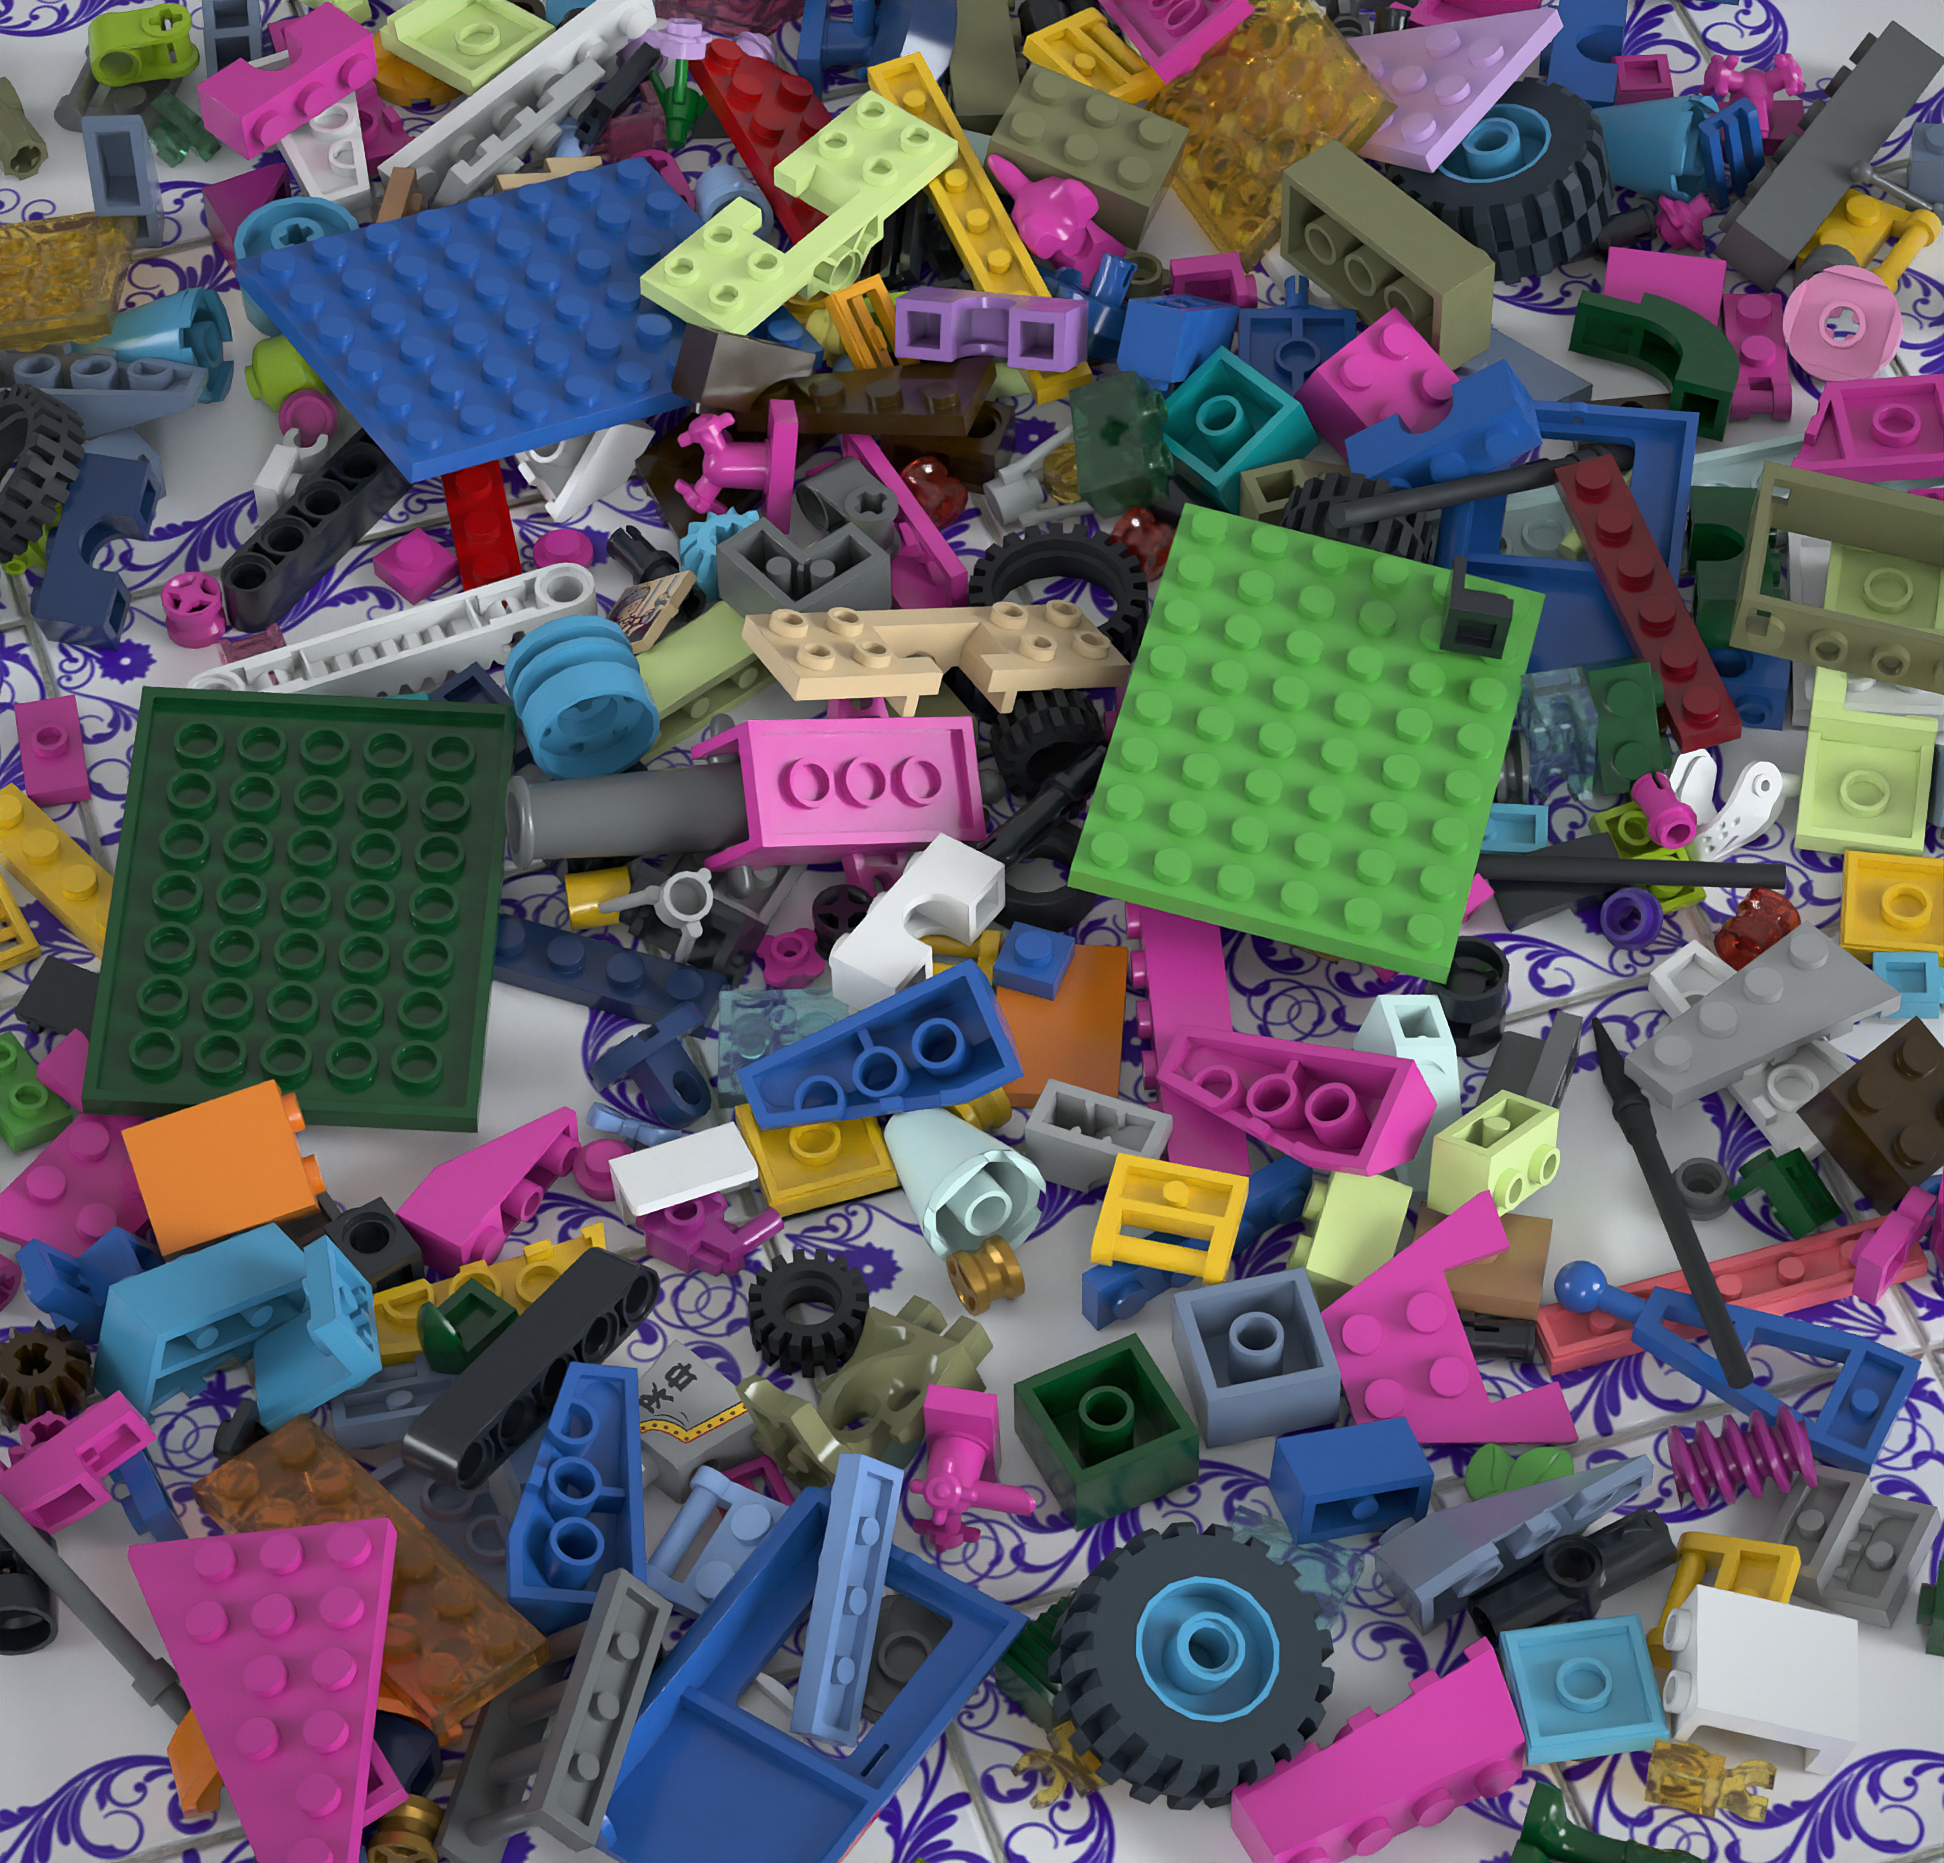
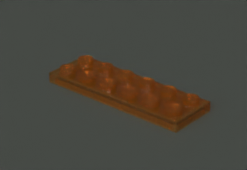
[191,1413,552,1737]

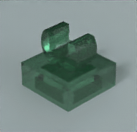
[147,89,222,168]

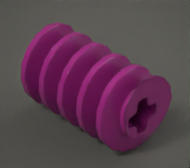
[1667,1404,1818,1510]

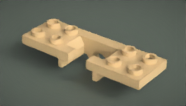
[741,600,1131,718]

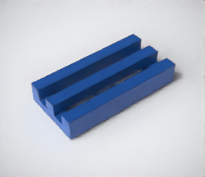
[1698,96,1765,211]

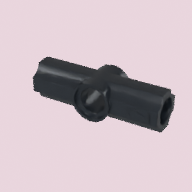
[1467,1507,1677,1654]

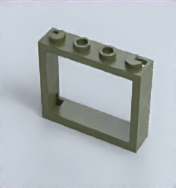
[1729,461,1944,695]

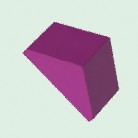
[201,163,292,276]

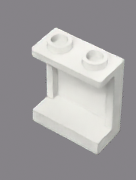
[1663,1584,1859,1777]

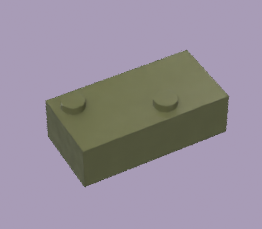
[1280,139,1495,371]

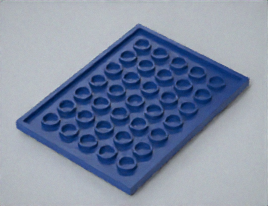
[236,156,825,484]

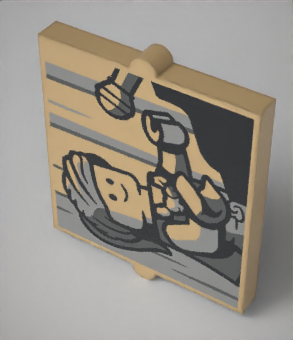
[606,570,698,654]

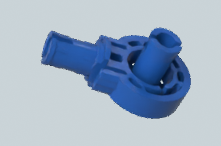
[1032,252,1138,362]

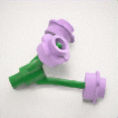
[616,18,777,149]

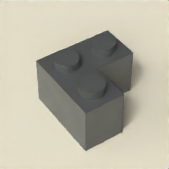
[716,517,892,619]

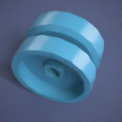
[233,196,359,337]

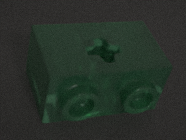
[1069,370,1174,520]

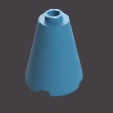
[1592,94,1722,203]
[69,286,234,404]

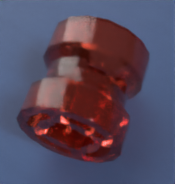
[1714,887,1801,972]

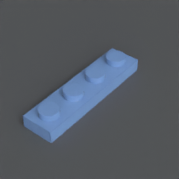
[789,1453,904,1748]

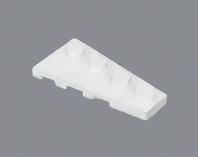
[248,50,373,213]
[1648,939,1856,1162]

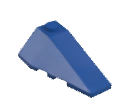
[736,958,1025,1131]
[505,1362,647,1635]

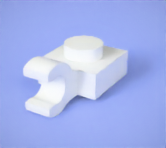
[253,427,330,527]

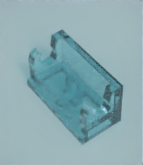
[1517,666,1598,802]

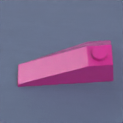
[1156,1024,1437,1177]

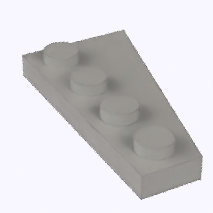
[429,56,606,210]
[1624,920,1902,1111]

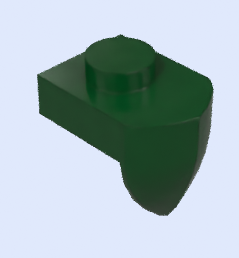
[416,1277,519,1375]

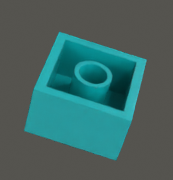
[1138,345,1321,516]

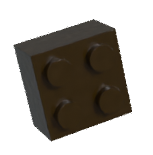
[1796,1015,1944,1215]

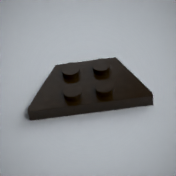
[635,409,837,552]

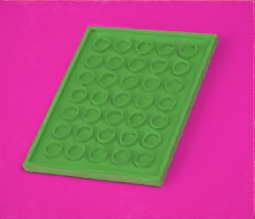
[1067,502,1546,985]

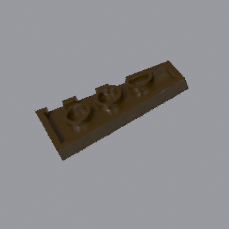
[734,356,997,436]

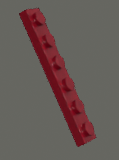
[1554,453,1742,754]

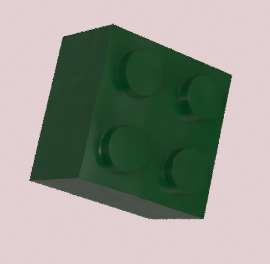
[1013,1333,1200,1532]

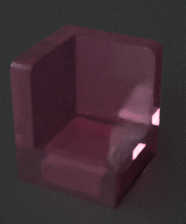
[600,81,668,165]

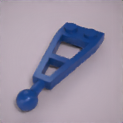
[1554,1260,1922,1476]

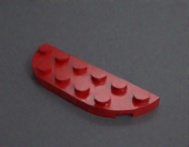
[688,38,833,246]

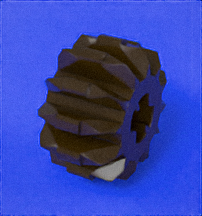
[0,1319,96,1433]

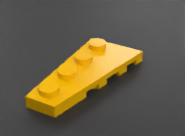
[373,1221,606,1367]

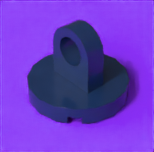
[587,1000,712,1129]

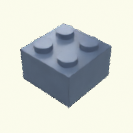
[1172,1267,1341,1449]

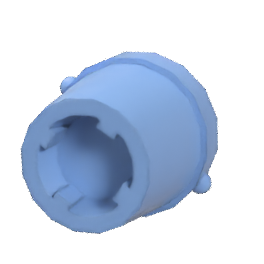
[694,164,774,241]

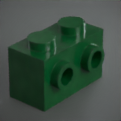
[1573,655,1672,796]

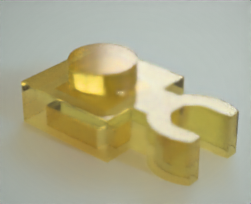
[1011,1720,1121,1810]

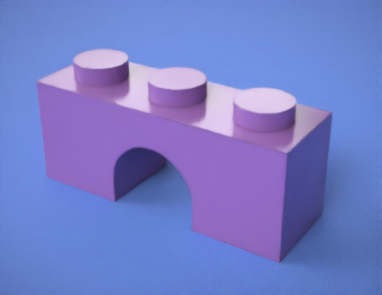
[895,286,1089,372]

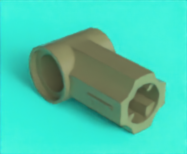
[0,77,49,181]

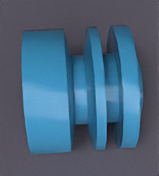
[504,615,660,780]

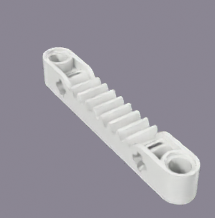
[185,562,598,698]

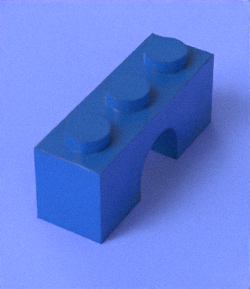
[1539,0,1628,109]
[1344,358,1543,490]

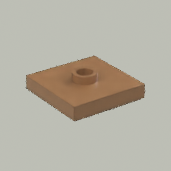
[1413,1201,1553,1321]

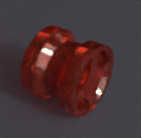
[899,456,968,531]
[1110,506,1177,582]

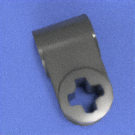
[795,456,901,561]

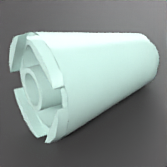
[884,1107,1046,1262]

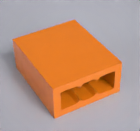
[121,1079,327,1263]

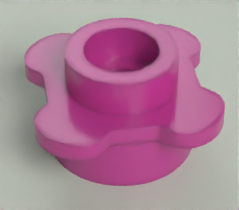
[756,928,825,991]

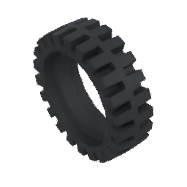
[0,384,86,564]
[968,523,1149,690]

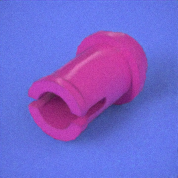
[1631,772,1697,849]

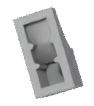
[1024,1078,1173,1193]

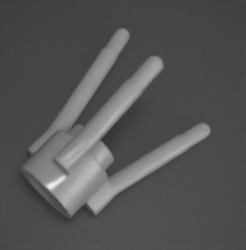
[983,423,1125,531]
[599,868,713,965]

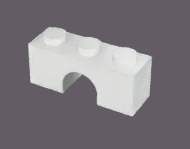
[829,833,1006,1011]

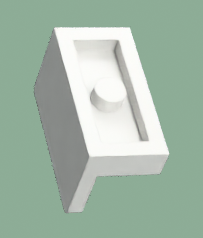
[608,1122,758,1226]

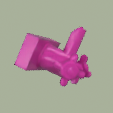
[1700,53,1805,157]
[674,399,799,535]
[909,1384,1036,1553]

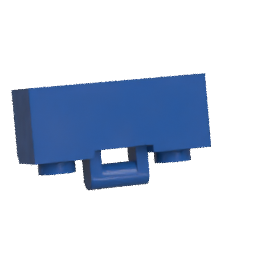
[1116,294,1240,404]

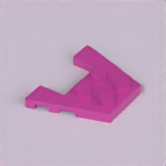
[0,1028,152,1258]
[1320,1190,1579,1446]

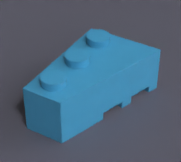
[94,1222,310,1426]

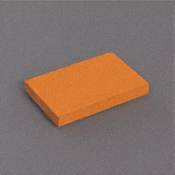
[996,941,1129,1108]

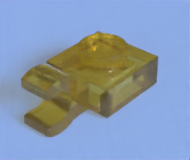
[1644,1739,1777,1822]

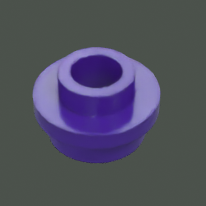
[1600,887,1663,951]

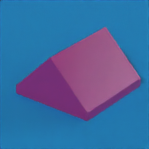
[1603,247,1728,328]

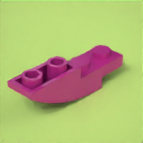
[0,1390,157,1535]

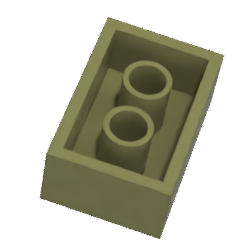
[983,62,1190,251]

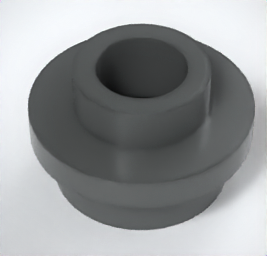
[1672,1157,1733,1221]

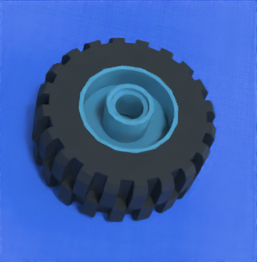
[1385,77,1615,285]
[1048,1521,1335,1811]

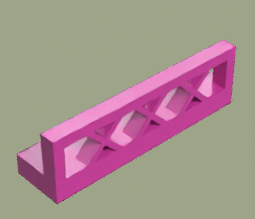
[806,434,968,610]

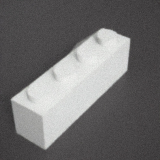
[514,419,656,523]

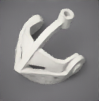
[1666,749,1802,862]

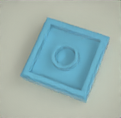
[1499,1613,1670,1766]

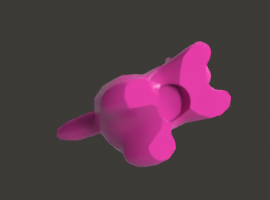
[987,154,1127,289]

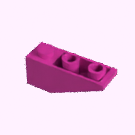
[395,1106,581,1278]

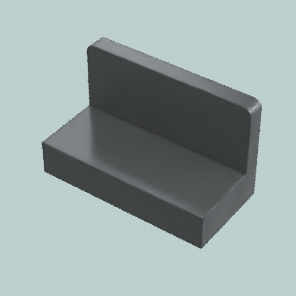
[1474,1011,1583,1109]

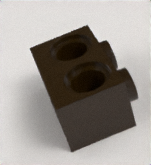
[880,400,1016,495]

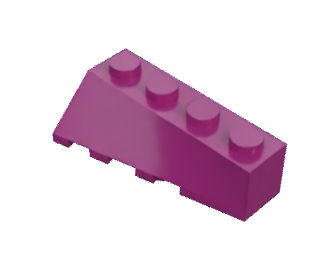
[1231,1636,1525,1863]

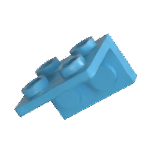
[252,1235,382,1434]

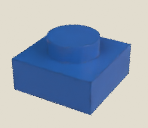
[993,921,1075,1001]

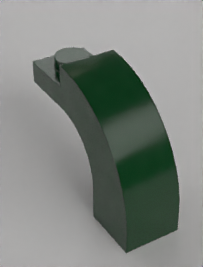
[1568,290,1739,442]

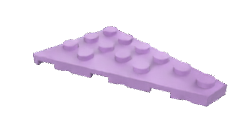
[1172,7,1564,173]

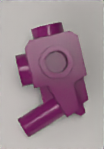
[636,1191,784,1277]

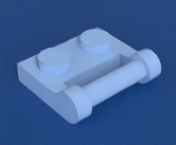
[646,1465,789,1621]

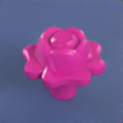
[1655,193,1715,252]

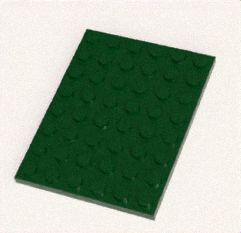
[81,686,519,1133]

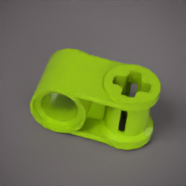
[88,3,200,87]

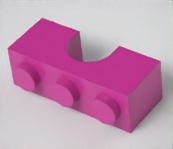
[197,1,378,161]

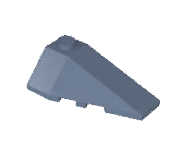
[0,337,209,460]
[1374,1454,1654,1636]

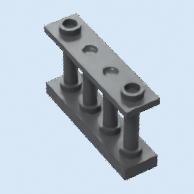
[433,1567,673,1863]

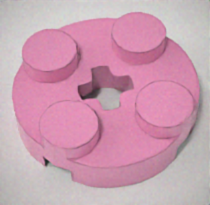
[1783,265,1903,383]

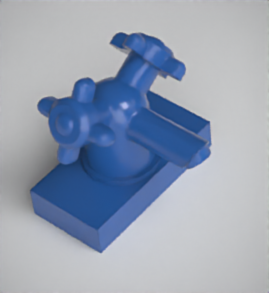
[797,0,882,101]

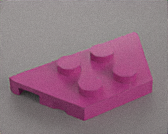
[1791,374,1944,483]

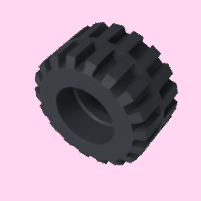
[1279,472,1433,564]

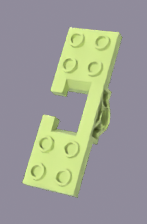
[298,0,556,96]
[640,90,958,335]
[1794,542,1944,857]

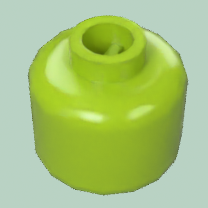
[244,334,329,413]

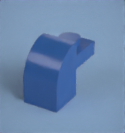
[15,1225,166,1345]

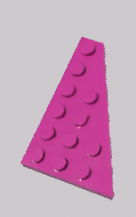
[127,1517,397,1863]

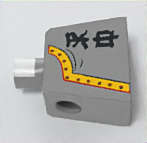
[638,1339,766,1504]

